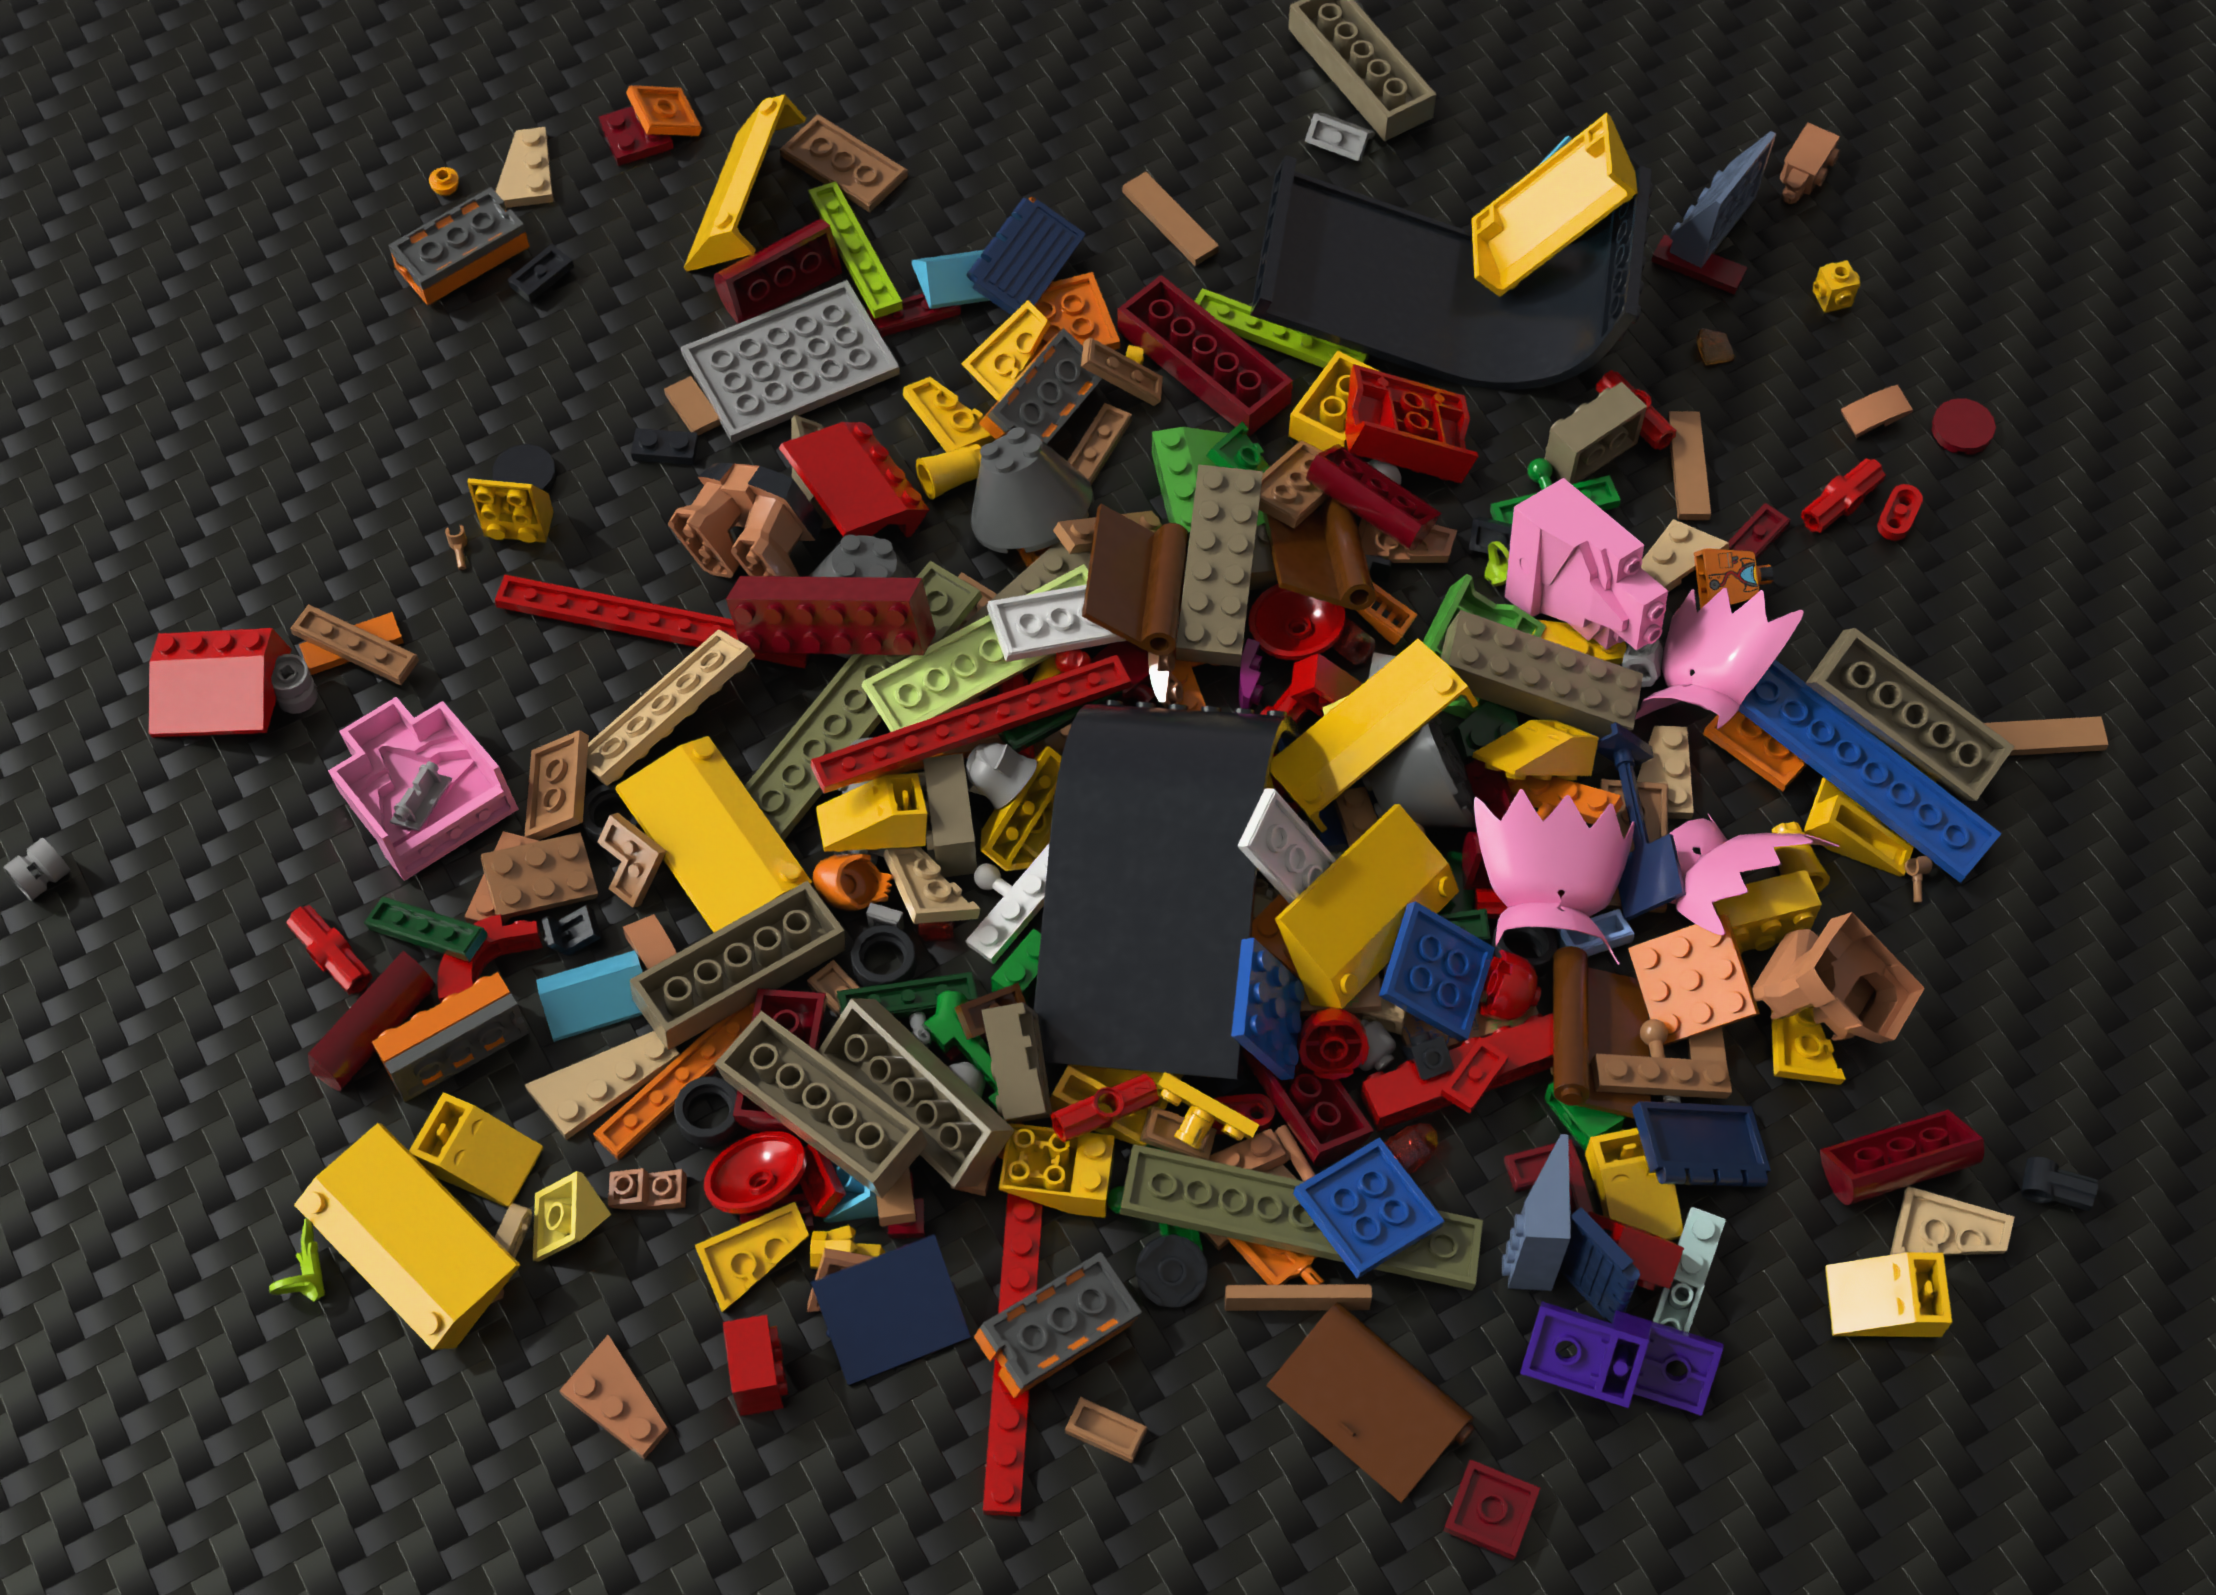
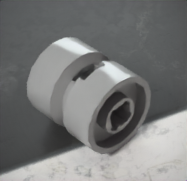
[271,654,318,714]
[3,838,71,901]

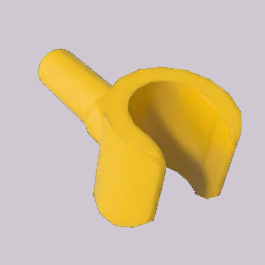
[1126,345,1144,365]

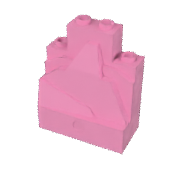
[1505,478,1668,651]
[328,697,519,881]

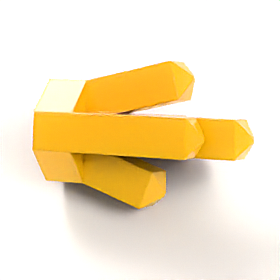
[810,1225,885,1269]

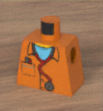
[1694,548,1773,609]

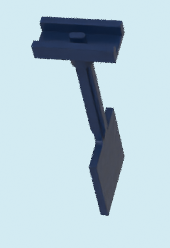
[1592,722,1686,921]

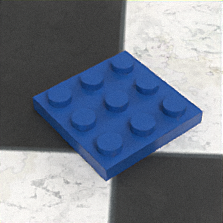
[1379,901,1495,1042]
[1231,938,1305,1080]
[1293,1137,1444,1279]

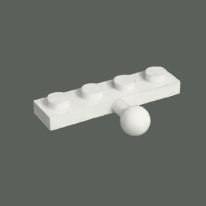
[966,844,1049,964]

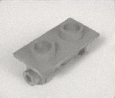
[390,761,452,831]

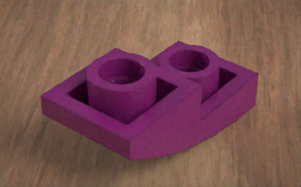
[1239,638,1264,709]

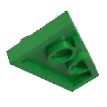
[1206,421,1271,473]

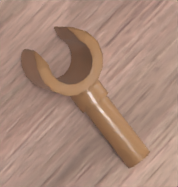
[445,525,468,570]
[1905,856,1932,903]

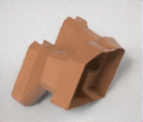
[1752,912,1925,1044]

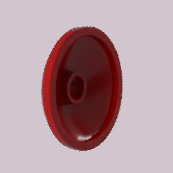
[1248,584,1346,660]
[704,1131,807,1214]

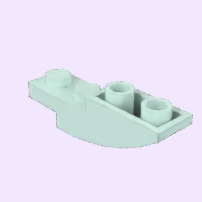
[1652,1207,1726,1333]

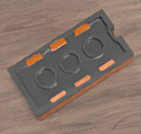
[389,187,529,306]
[979,328,1102,444]
[372,972,529,1102]
[974,1252,1142,1398]

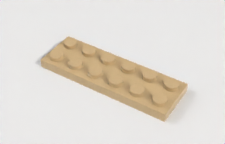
[586,629,755,786]

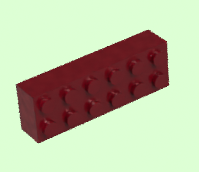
[1118,275,1293,437]
[726,576,936,655]

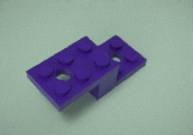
[1520,1302,1723,1416]

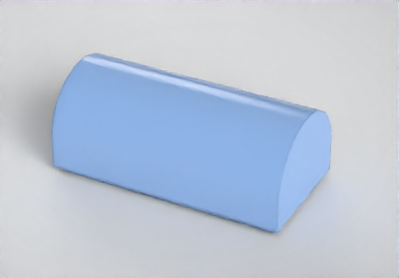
[1557,909,1634,957]

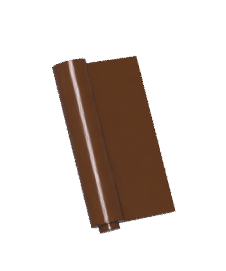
[1263,497,1376,611]
[1082,504,1189,656]
[1553,946,1651,1118]
[1266,1302,1475,1503]

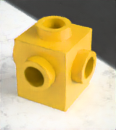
[1813,260,1860,313]

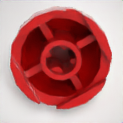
[1478,949,1541,1021]
[1298,1007,1369,1080]

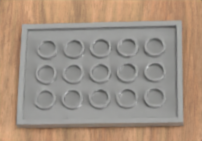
[681,280,900,443]

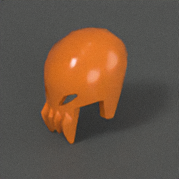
[812,853,894,912]

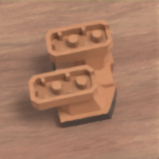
[668,463,824,578]

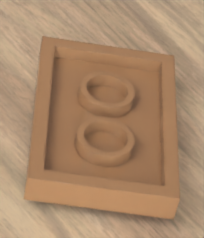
[524,730,589,841]
[481,832,598,919]

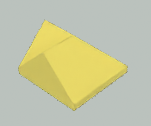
[533,1171,611,1262]

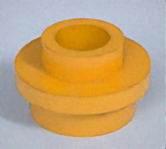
[429,167,459,196]

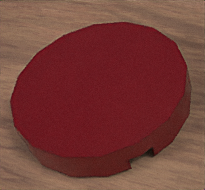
[1932,398,1996,455]

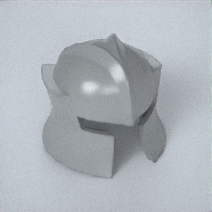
[966,743,1037,810]

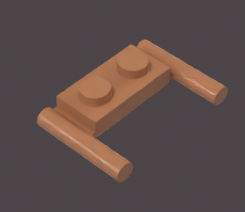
[1209,1125,1316,1181]

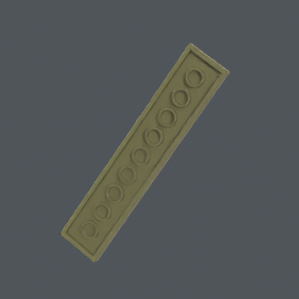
[744,561,983,841]
[1120,1144,1483,1290]

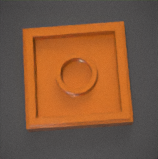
[626,86,702,136]

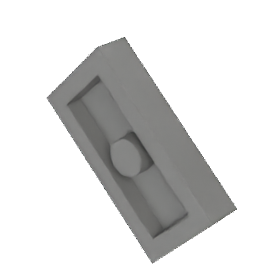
[1305,113,1375,161]

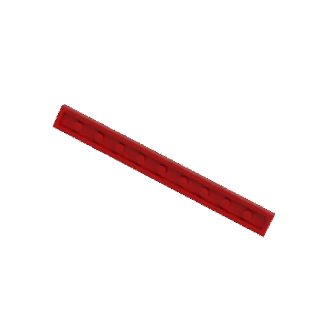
[494,575,810,669]
[810,655,1131,794]
[983,1193,1043,1516]

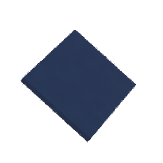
[811,1235,971,1385]

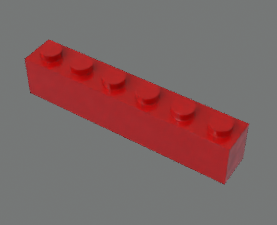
[1360,1013,1553,1132]

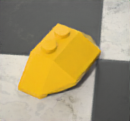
[980,746,1062,871]

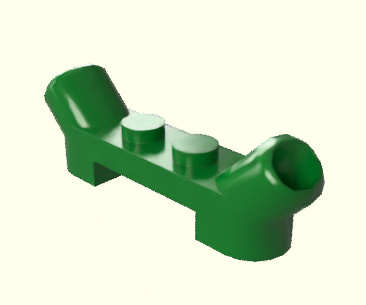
[922,991,1009,1124]

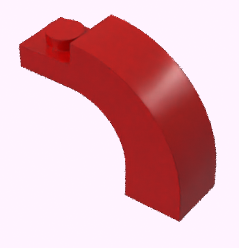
[437,914,543,1003]

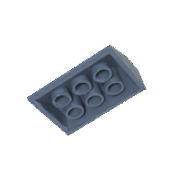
[1670,131,1776,268]
[1502,1134,1571,1291]

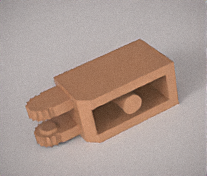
[1780,123,1840,204]

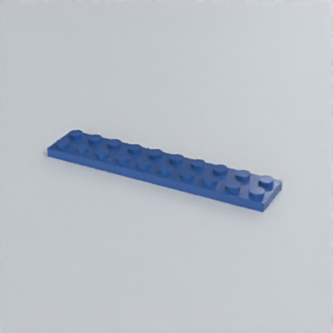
[1738,660,2002,883]

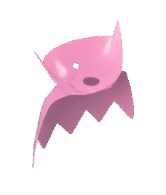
[1635,588,1804,730]
[1474,789,1634,965]
[1669,814,1840,935]

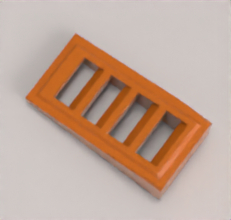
[1356,583,1418,646]

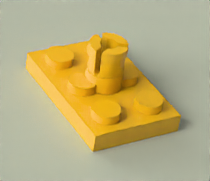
[1156,1072,1259,1150]

